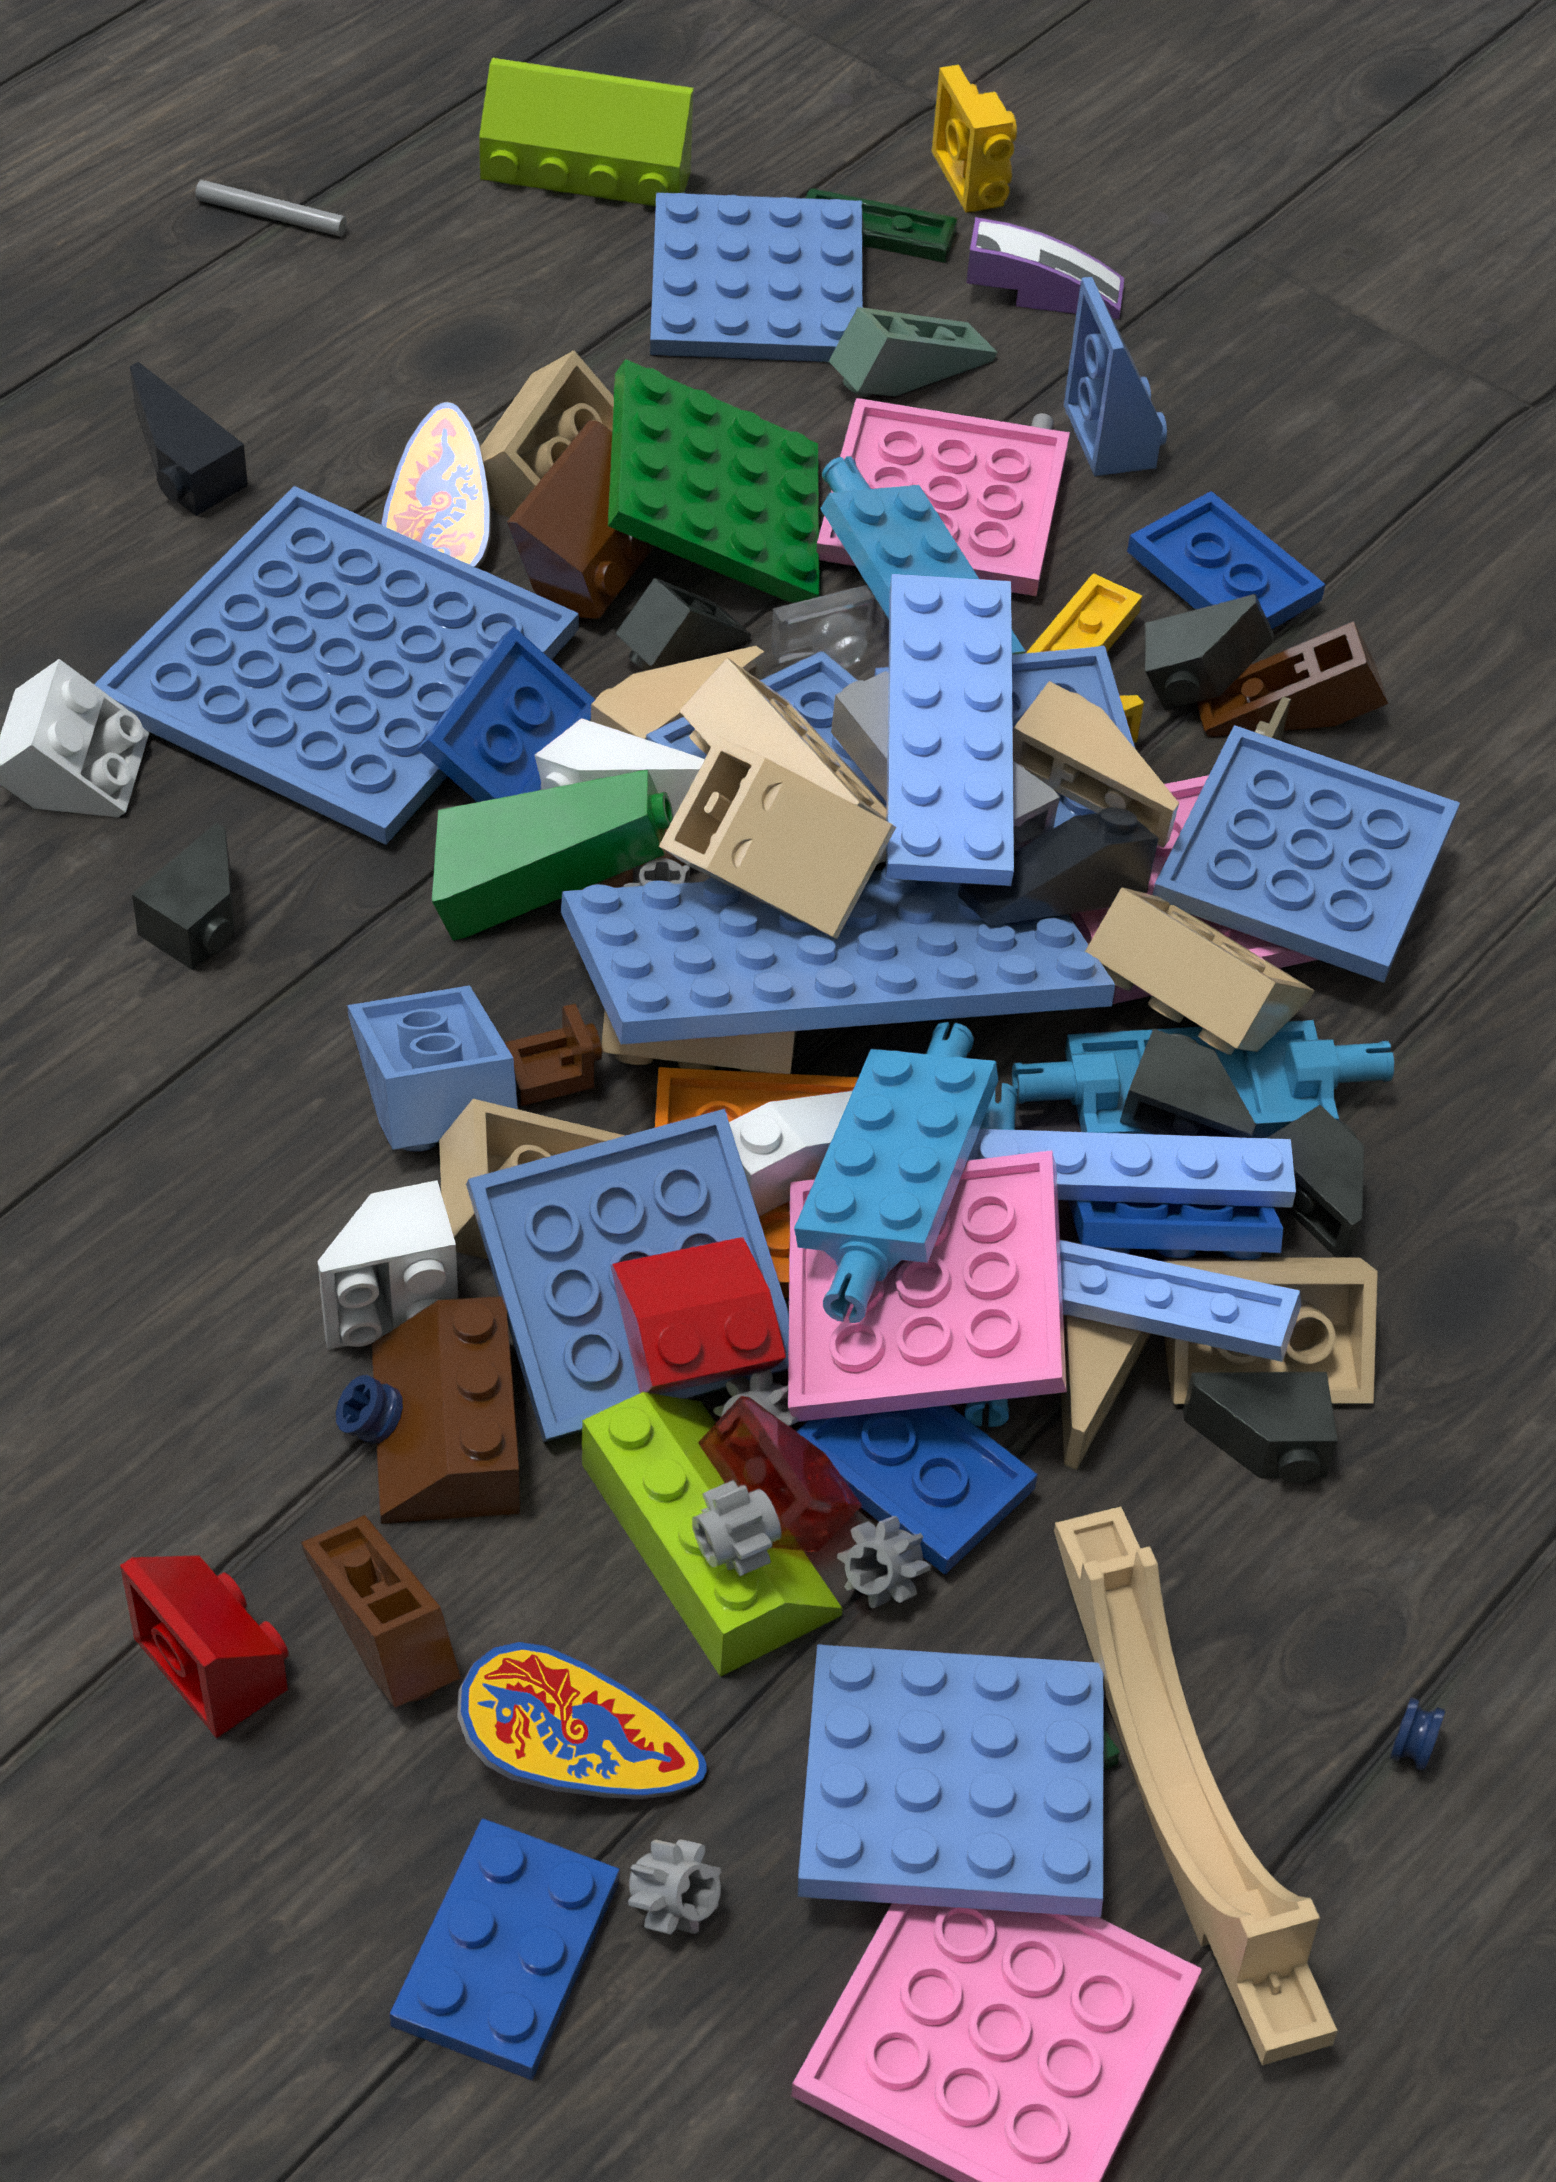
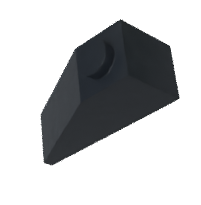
[130,362,248,516]
[958,807,1159,926]

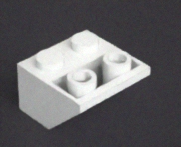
[0,659,149,817]
[318,1180,458,1350]

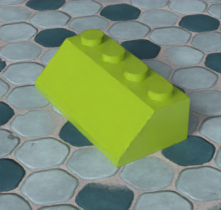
[479,58,693,206]
[582,1392,843,1677]

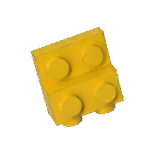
[932,65,1017,213]

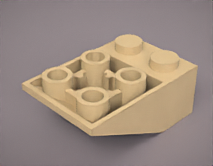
[659,735,896,939]

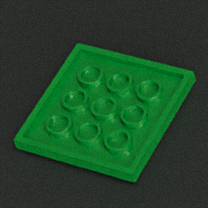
[608,359,819,610]

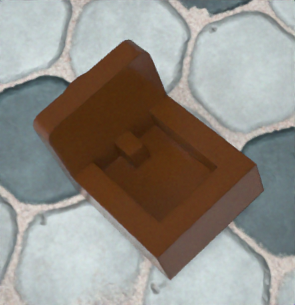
[504,1003,602,1106]

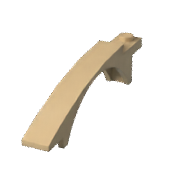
[1054,1507,1337,2065]

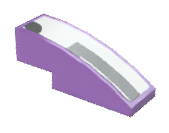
[966,217,1124,319]

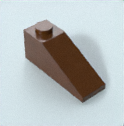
[1197,621,1389,737]
[301,1515,461,1708]

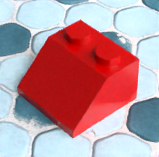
[611,1237,786,1394]
[120,1555,289,1738]

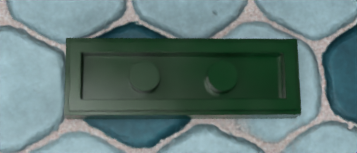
[805,188,958,263]

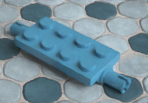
[821,456,1026,655]
[1012,1020,1394,1138]
[794,1022,998,1323]

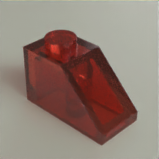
[698,1396,862,1552]

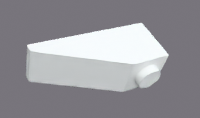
[534,718,705,818]
[729,1091,853,1217]

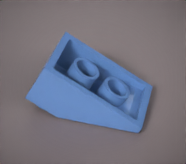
[1064,277,1167,476]
[347,985,518,1151]

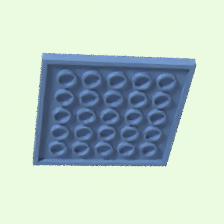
[94,486,579,845]

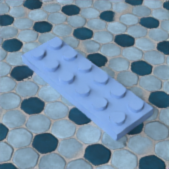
[886,574,1014,886]

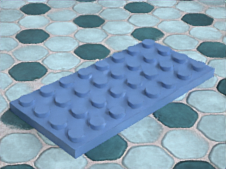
[561,867,1115,1045]

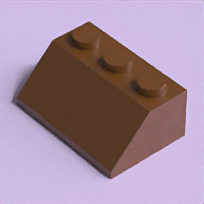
[507,420,655,619]
[372,1296,520,1524]

